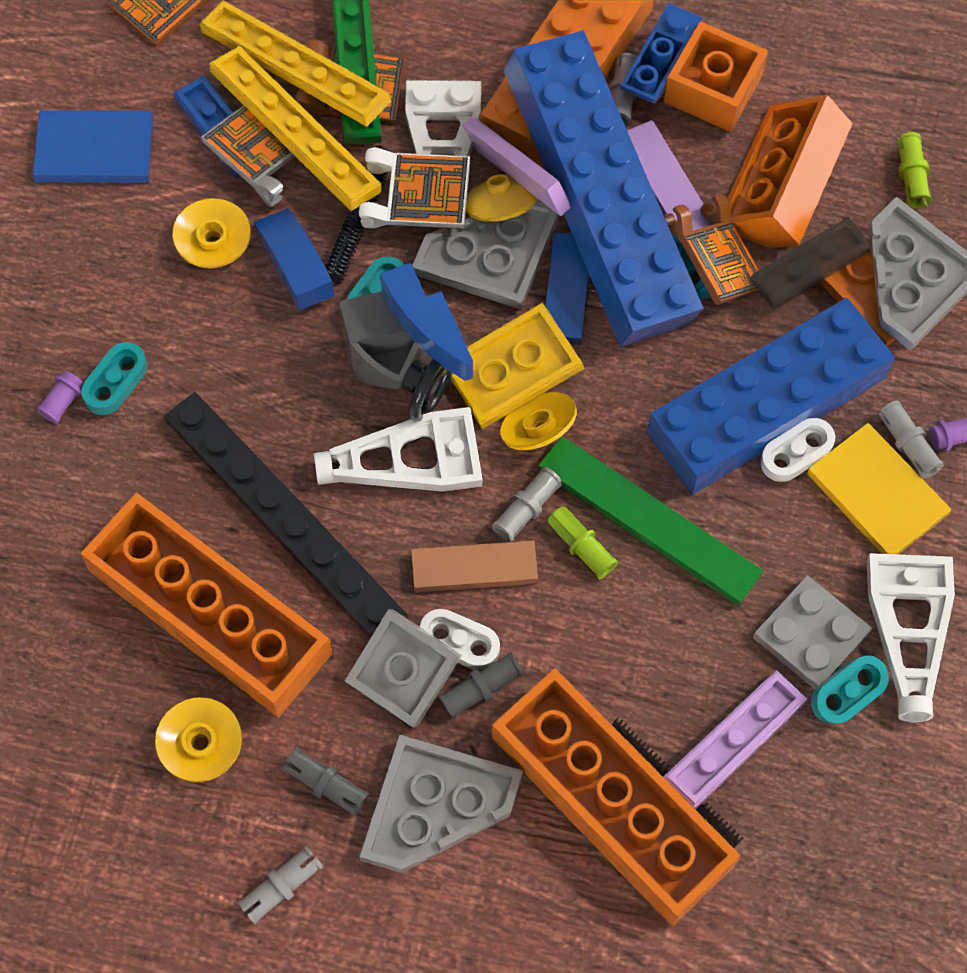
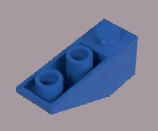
[621,3,702,104]

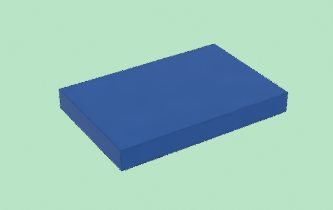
[33,110,154,183]

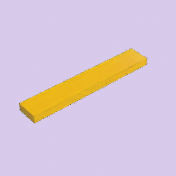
[199,0,391,127]
[209,46,381,211]

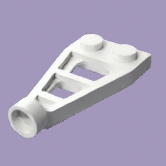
[405,80,481,156]
[314,407,483,492]
[867,553,955,722]

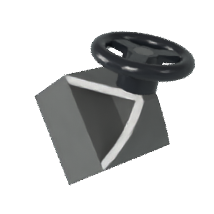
[339,291,453,422]

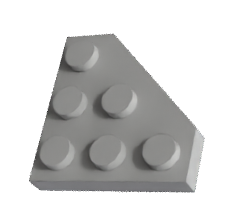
[869,197,967,351]
[412,200,559,310]
[360,735,523,873]

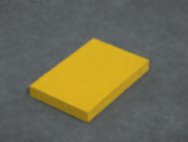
[450,302,584,429]
[807,423,952,555]

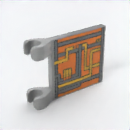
[201,105,295,207]

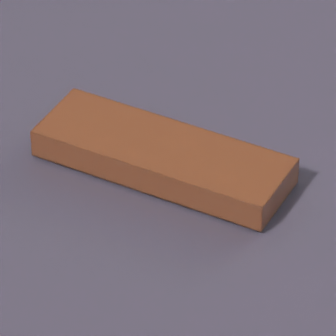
[411,540,538,593]

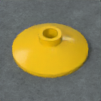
[466,174,538,222]
[173,198,251,268]
[500,392,577,450]
[155,698,242,782]

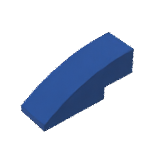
[253,208,334,311]
[380,263,473,381]

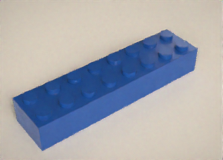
[504,30,704,347]

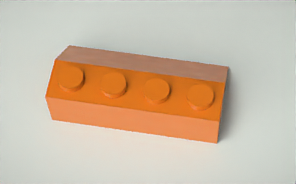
[727,95,852,249]

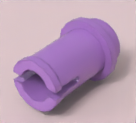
[37,371,83,424]
[929,418,967,452]

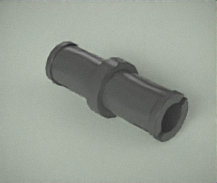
[438,652,524,719]
[282,747,370,817]

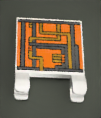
[359,148,470,228]

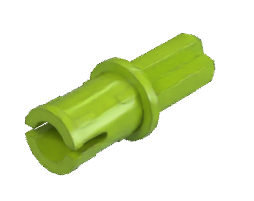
[547,506,618,580]

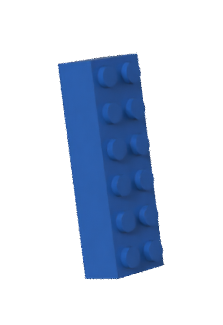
[647,298,895,495]

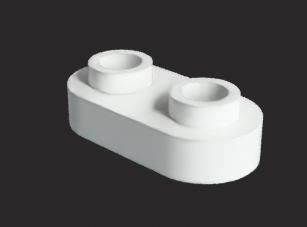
[760,418,835,482]
[420,609,500,671]

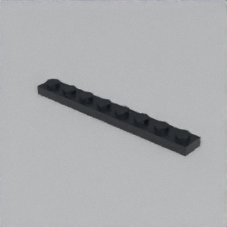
[164,392,408,638]

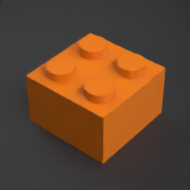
[664,21,768,132]

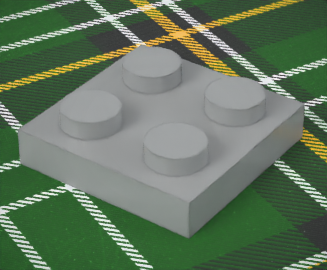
[753,575,872,690]
[345,609,462,728]

